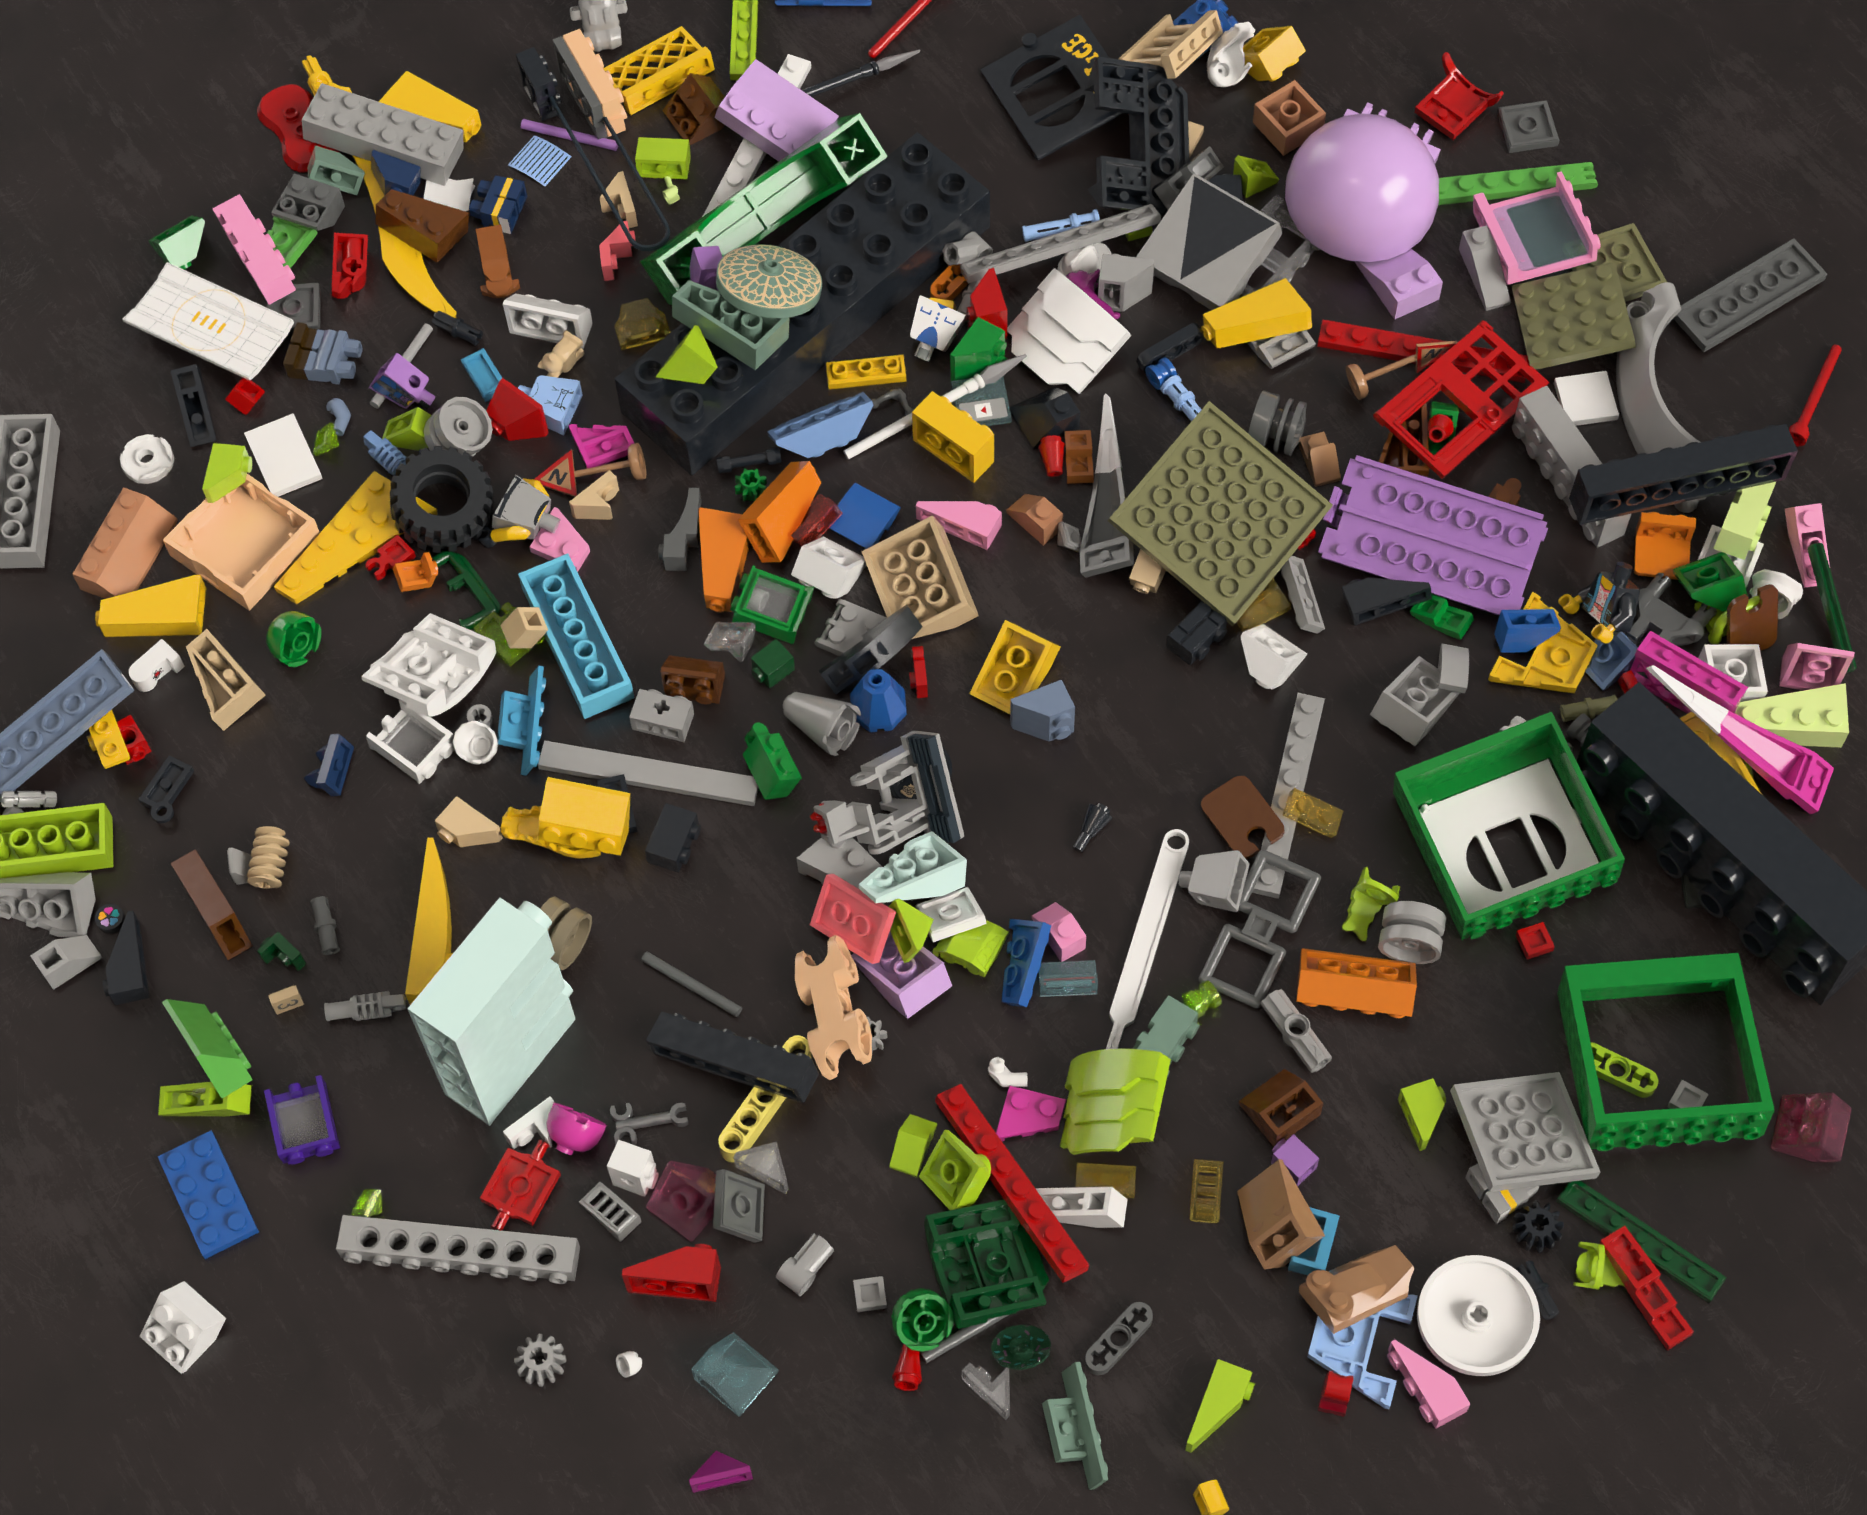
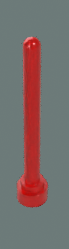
[868,0,932,58]
[1789,344,1842,446]

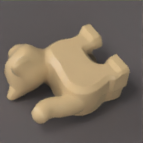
[538,330,584,378]

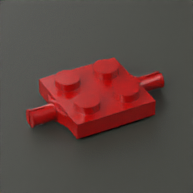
[480,1140,561,1231]

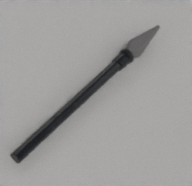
[802,49,920,97]

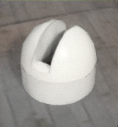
[616,1351,642,1378]

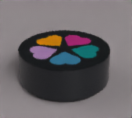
[95,904,125,934]

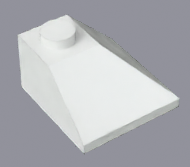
[1240,624,1307,689]

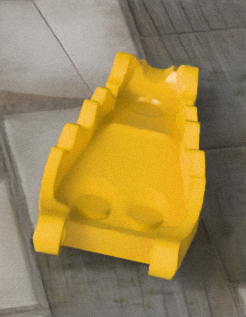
[501,806,601,858]

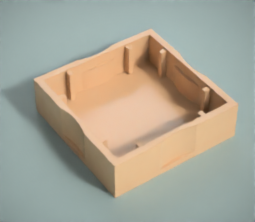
[163,474,320,611]

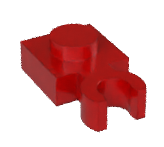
[365,535,416,581]
[909,646,928,698]

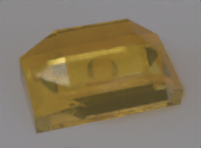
[614,298,671,350]

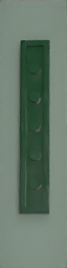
[1556,1180,1727,1304]

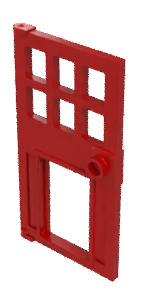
[1373,320,1550,479]

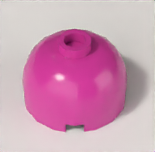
[546,1102,607,1155]

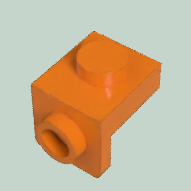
[393,552,438,592]

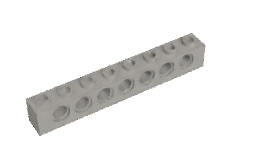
[336,1215,580,1284]

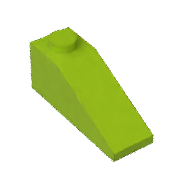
[158,1082,251,1116]
[1185,1359,1255,1453]

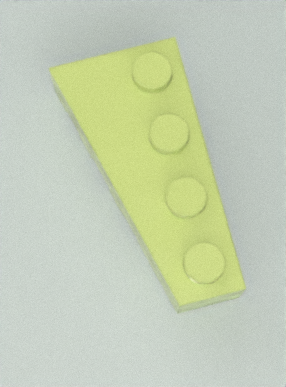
[1735,683,1849,748]

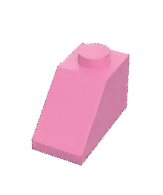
[1032,902,1086,962]

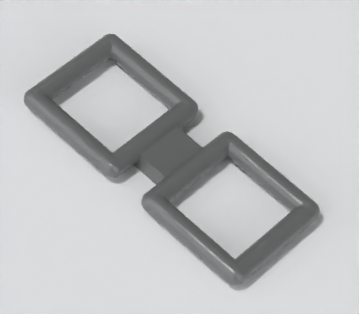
[1199,850,1321,1008]

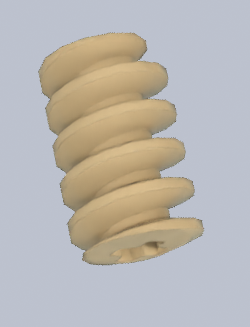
[247,826,290,889]

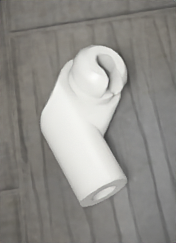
[988,1057,1027,1087]

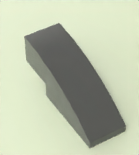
[1154,146,1224,210]

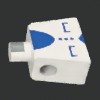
[910,295,968,362]

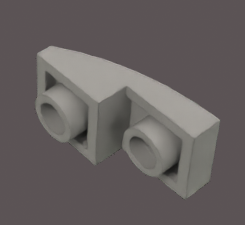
[1438,643,1469,693]

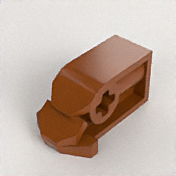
[476,224,520,299]

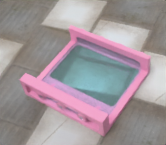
[1473,171,1600,285]

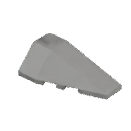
[0,872,95,937]

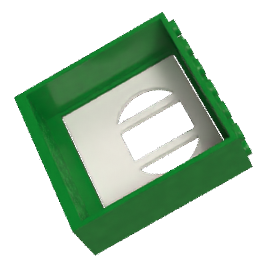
[1393,712,1625,940]

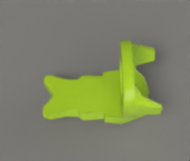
[1342,867,1400,941]
[1574,1242,1625,1290]

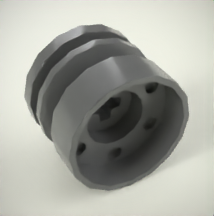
[1248,390,1307,457]

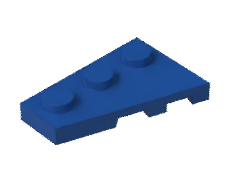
[1002,919,1052,1007]

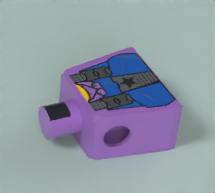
[369,353,435,409]

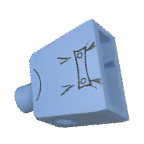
[518,375,583,435]

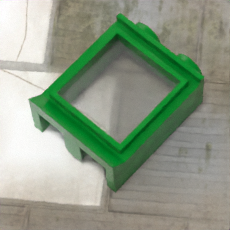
[730,565,814,644]

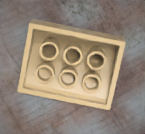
[862,515,979,639]

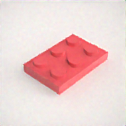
[810,874,896,964]

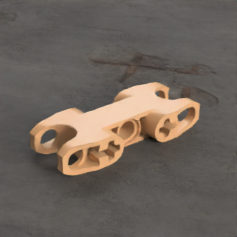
[795,935,872,1080]

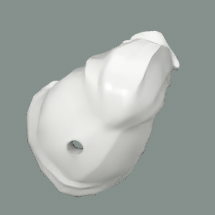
[1207,22,1255,88]

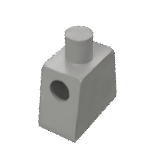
[1179,851,1250,912]

